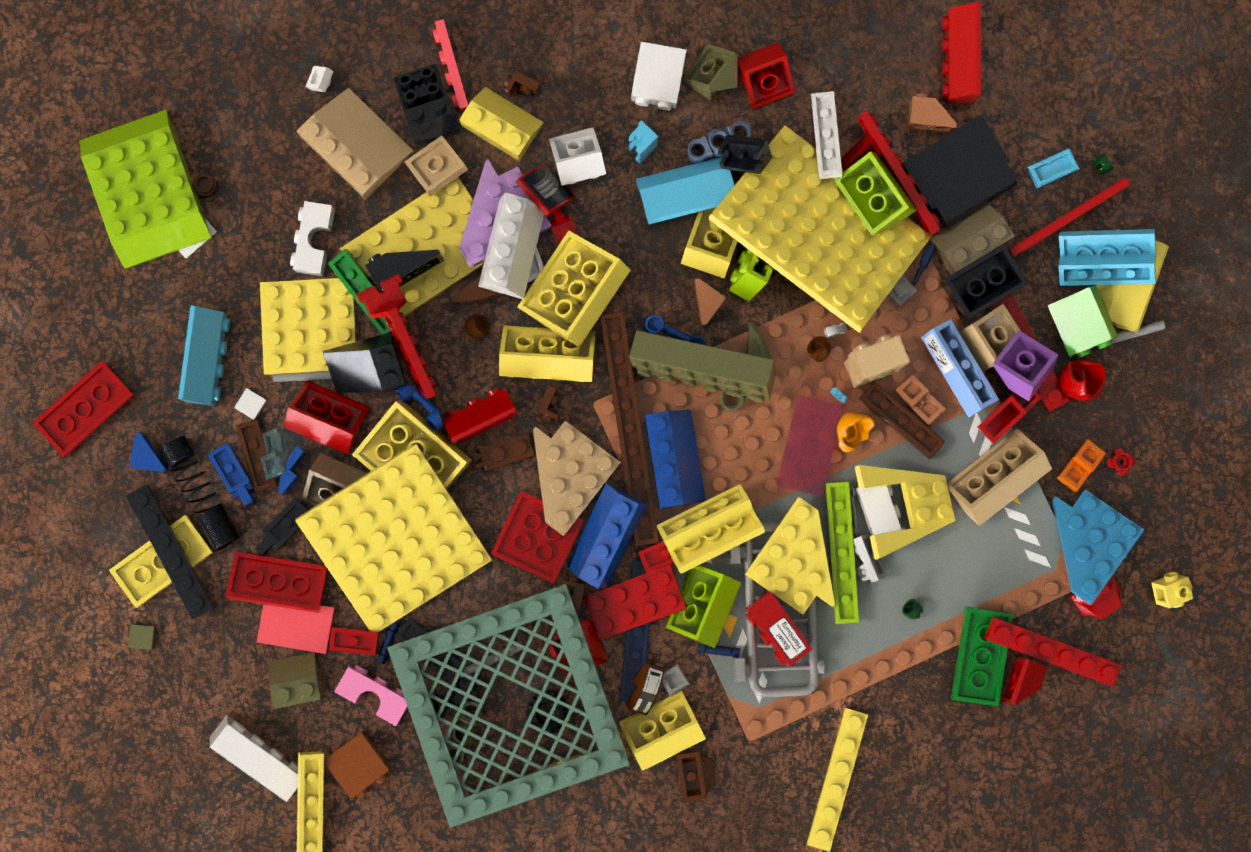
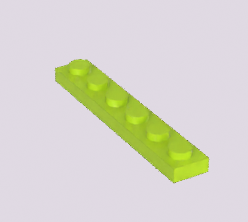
[825,482,859,624]

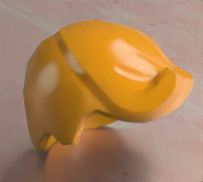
[837,412,875,452]

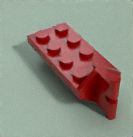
[355,274,436,399]

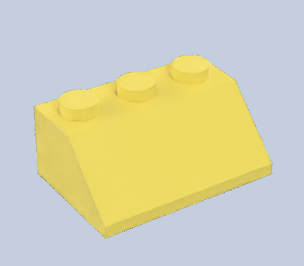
[459,87,544,162]
[619,690,706,771]

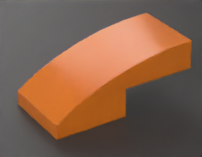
[1057,439,1106,492]

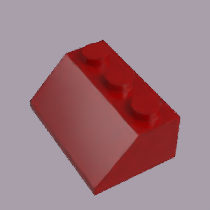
[284,381,370,454]
[443,387,518,446]

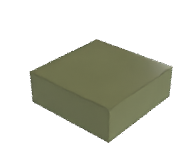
[128,624,156,650]

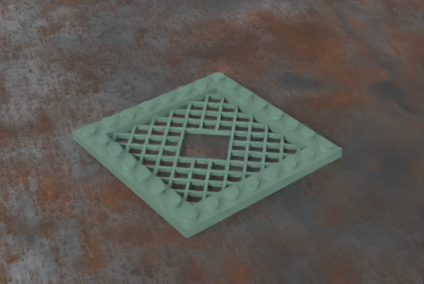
[387,584,630,828]

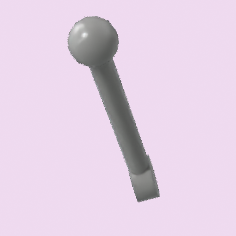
[850,488,861,536]

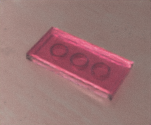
[776,395,843,497]

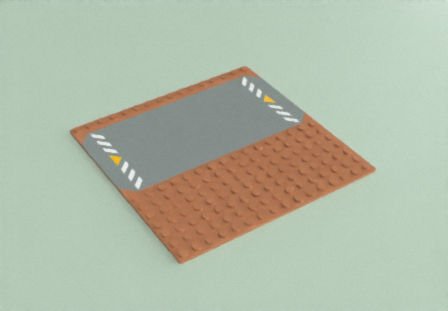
[593,250,1071,741]

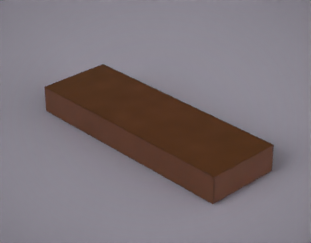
[236,419,278,493]

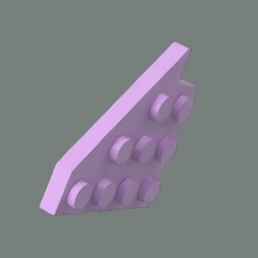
[459,159,552,268]

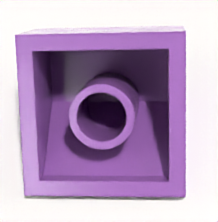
[993,331,1059,401]

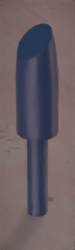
[911,245,936,286]

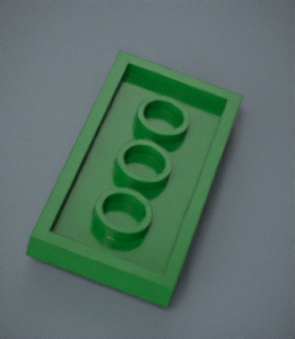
[951,606,1013,707]

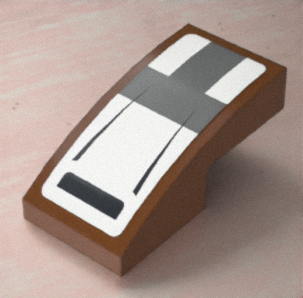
[626,662,664,715]

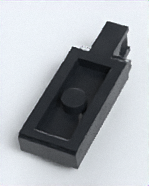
[255,498,309,556]
[432,674,486,718]

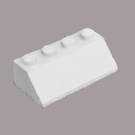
[478,192,544,299]

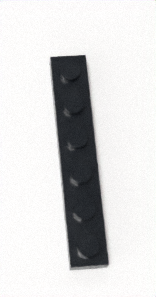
[126,484,215,619]

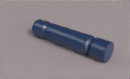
[376,622,400,664]
[697,643,740,658]

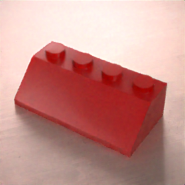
[942,2,981,105]

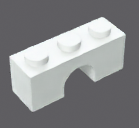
[290,201,335,277]

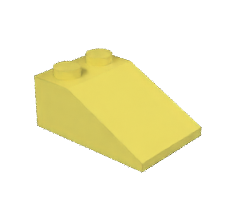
[681,207,737,279]

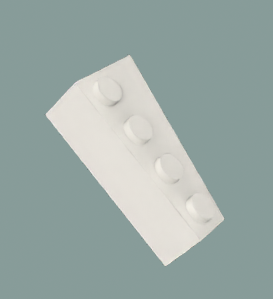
[210,715,298,802]

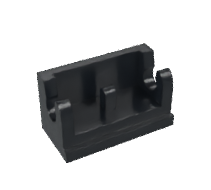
[718,135,772,174]

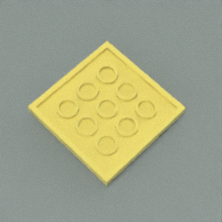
[260,278,356,375]

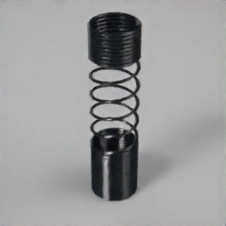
[159,436,241,551]

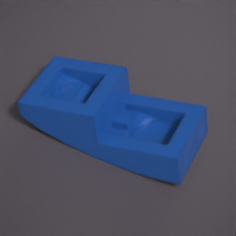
[278,446,307,495]

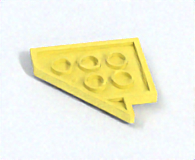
[745,497,835,615]

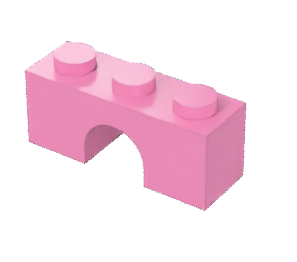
[334,665,408,726]

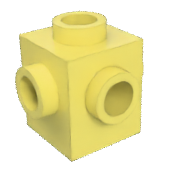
[1151,572,1193,608]

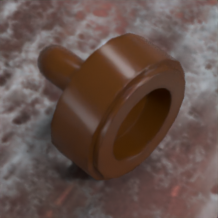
[464,314,489,339]
[807,336,831,362]

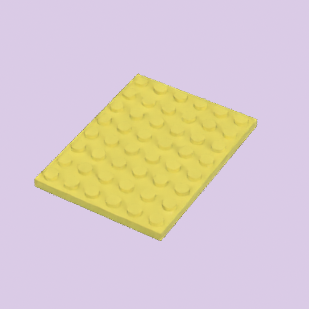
[708,126,932,332]

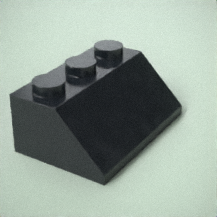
[940,244,1028,319]

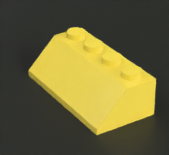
[499,325,596,382]

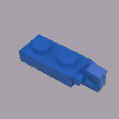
[207,443,255,506]

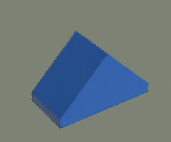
[129,432,170,474]

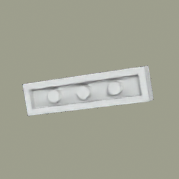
[811,91,842,179]

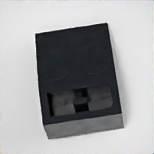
[393,63,459,145]

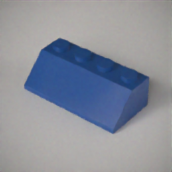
[645,410,706,509]
[567,483,647,589]

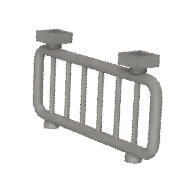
[728,522,825,697]

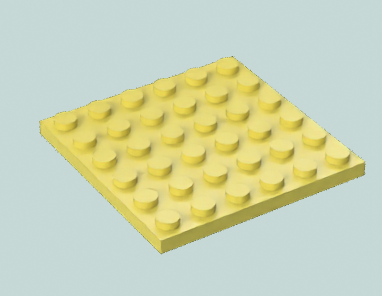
[295,443,492,632]

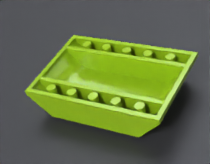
[79,110,212,269]

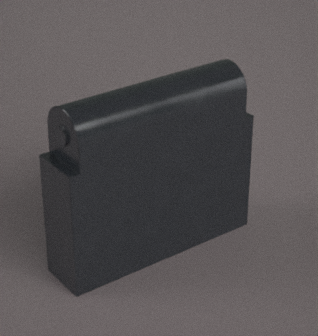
[902,115,1017,229]

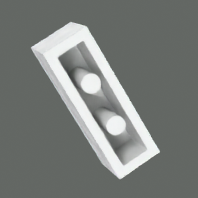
[855,485,907,547]

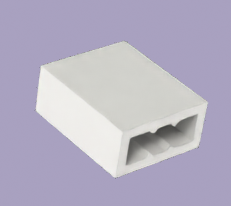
[631,42,686,110]

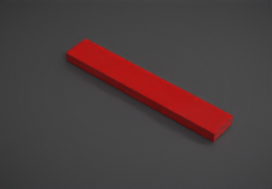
[1008,178,1131,258]

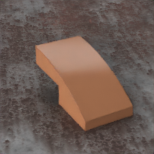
[896,374,946,427]

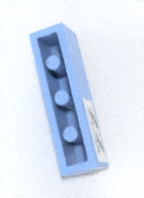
[921,319,999,417]

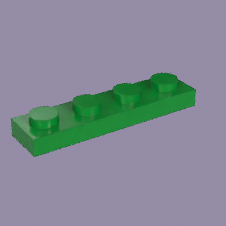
[328,249,390,334]

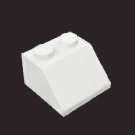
[549,127,606,186]

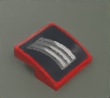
[516,163,576,216]

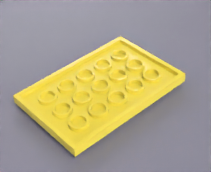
[340,177,484,317]

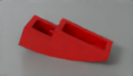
[977,391,1042,444]

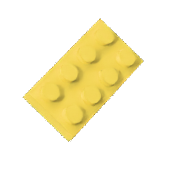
[109,515,214,608]

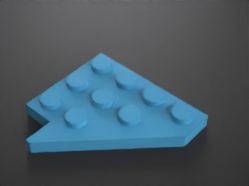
[1052,489,1144,606]

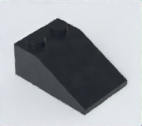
[365,249,444,291]
[323,332,405,393]

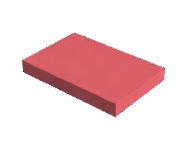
[257,604,335,654]

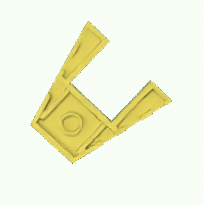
[855,465,955,560]

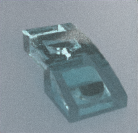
[260,427,287,480]

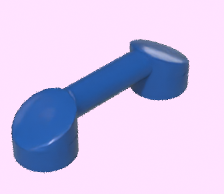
[645,314,706,345]
[395,384,444,432]

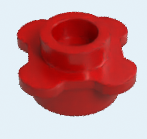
[1107,448,1135,476]

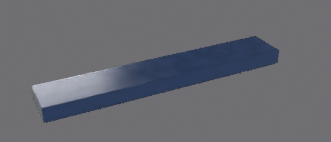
[619,560,650,702]

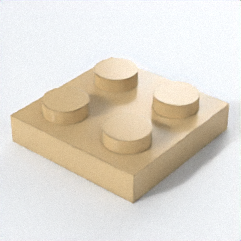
[405,136,468,197]

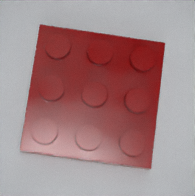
[491,491,584,584]

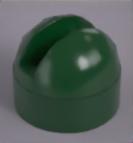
[1093,154,1114,174]
[902,599,923,620]

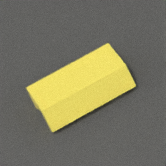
[1096,229,1169,332]
[656,484,765,574]

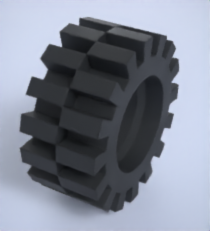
[526,690,569,733]

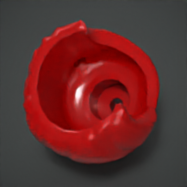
[1060,360,1106,401]

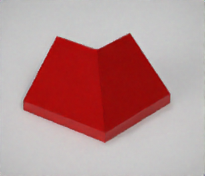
[1002,657,1047,705]

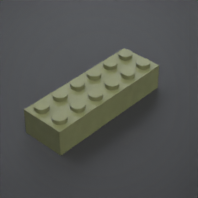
[629,330,776,402]

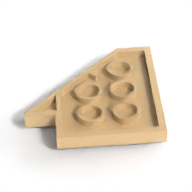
[533,421,621,537]

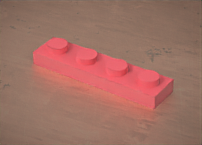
[432,19,468,114]

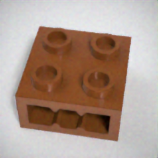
[324,731,392,799]

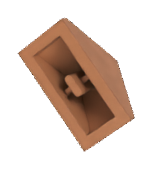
[694,279,726,328]

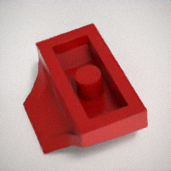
[1069,575,1122,620]

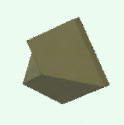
[682,44,738,101]

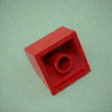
[737,42,796,109]

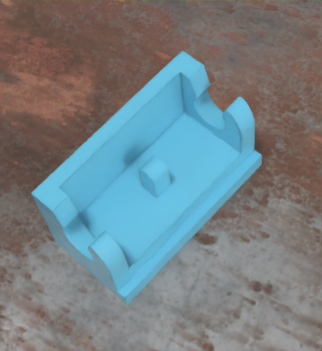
[629,120,658,164]

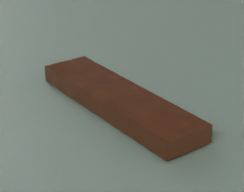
[858,381,946,460]

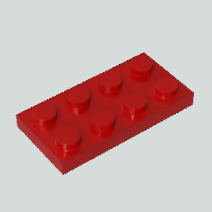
[32,360,135,458]
[225,551,328,613]
[584,564,688,641]

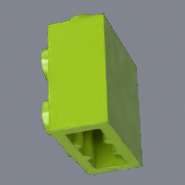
[729,248,773,301]

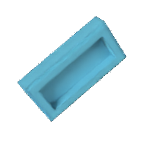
[1027,148,1080,189]

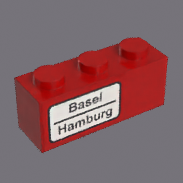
[745,591,813,666]

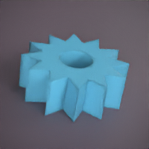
[830,387,848,403]

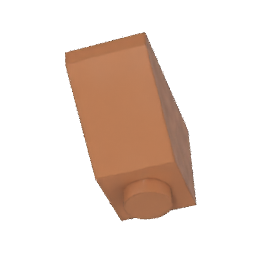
[907,94,957,133]

